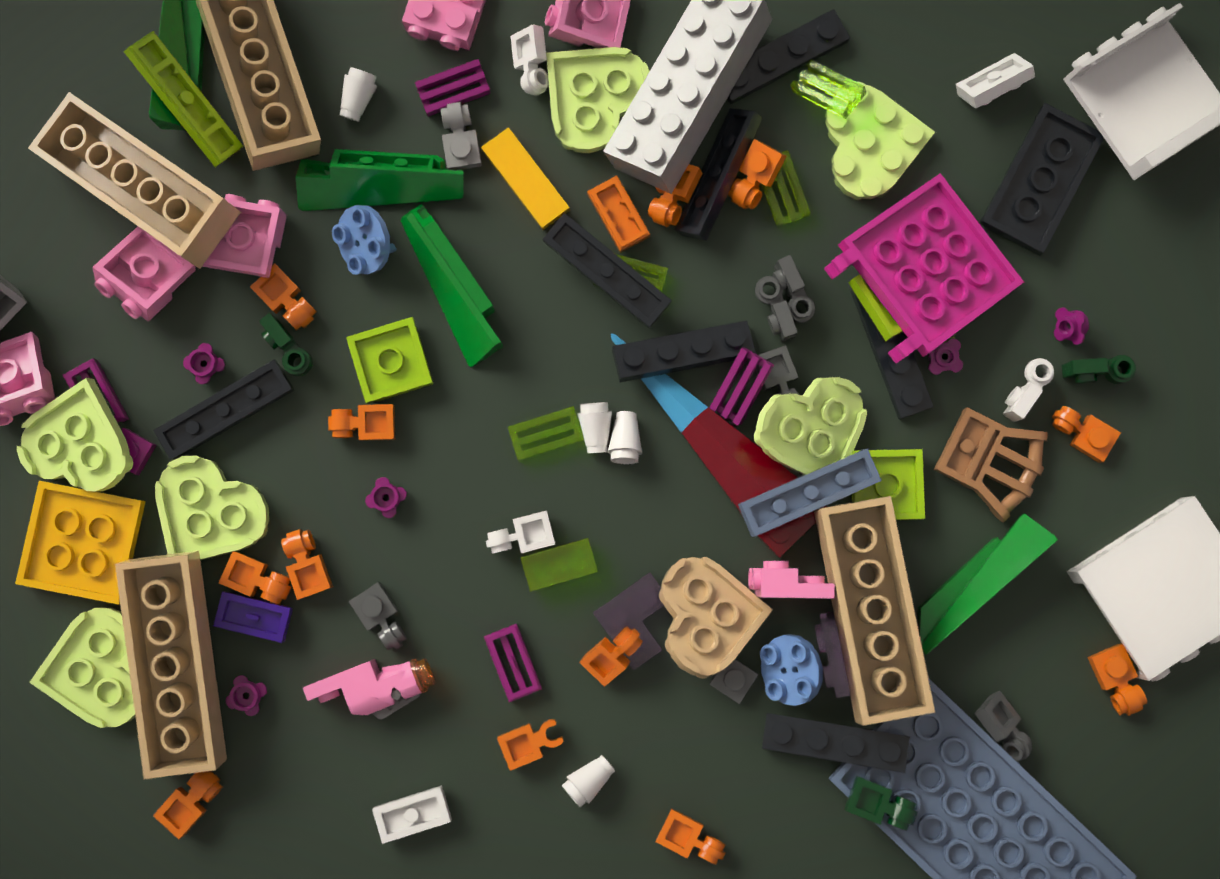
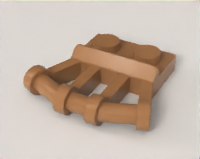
[934,407,1048,522]

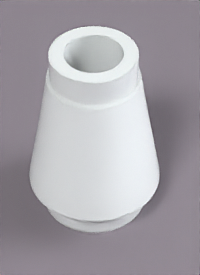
[339,68,377,122]
[577,402,612,453]
[607,411,642,464]
[562,755,615,807]

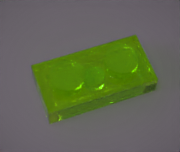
[521,538,598,592]

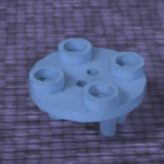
[332,205,397,275]
[760,634,823,706]

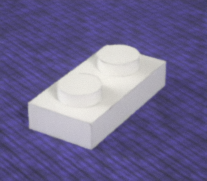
[956,53,1035,109]
[372,785,452,844]

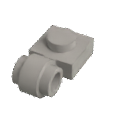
[441,102,482,170]

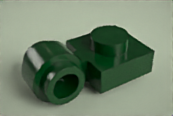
[259,312,313,376]
[1062,355,1136,384]
[844,775,918,831]

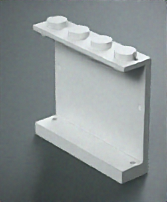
[1063,3,1220,180]
[1066,496,1220,682]

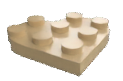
[659,557,773,679]

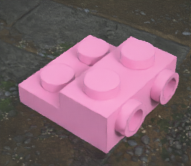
[402,0,486,50]
[545,0,631,48]
[203,194,287,278]
[93,227,196,322]
[0,332,55,426]
[748,561,835,598]

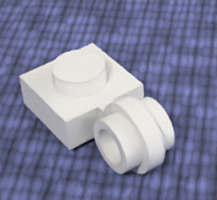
[511,25,549,96]
[1003,358,1054,422]
[485,510,555,554]

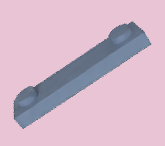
[738,448,882,537]

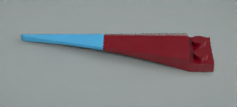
[611,334,827,559]

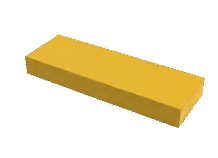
[481,127,570,230]

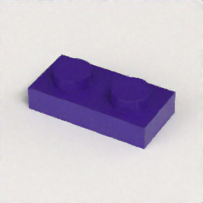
[213,591,293,643]

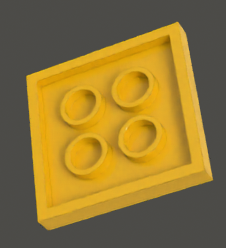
[15,481,146,604]

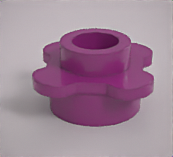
[1054,307,1089,345]
[928,338,963,375]
[183,343,225,385]
[365,477,407,518]
[226,675,267,716]

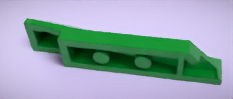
[149,0,205,130]
[295,149,464,211]
[401,204,503,367]
[918,514,1058,655]

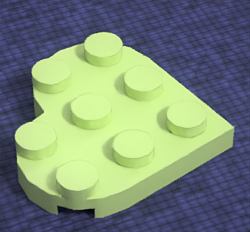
[546,47,649,153]
[825,82,935,200]
[754,377,867,476]
[17,378,133,492]
[155,456,269,560]
[29,607,135,728]

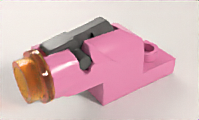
[303,658,435,720]

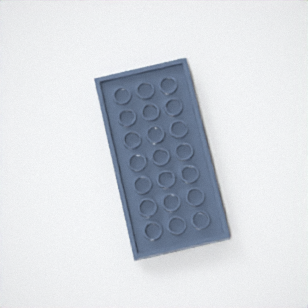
[828,678,1137,879]

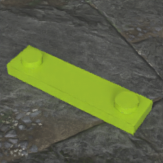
[124,31,243,167]

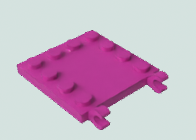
[824,173,1024,364]

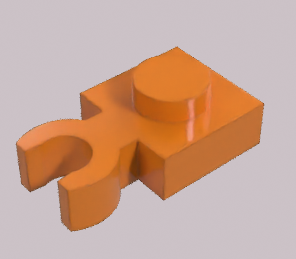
[497,719,564,771]

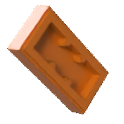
[587,175,650,253]

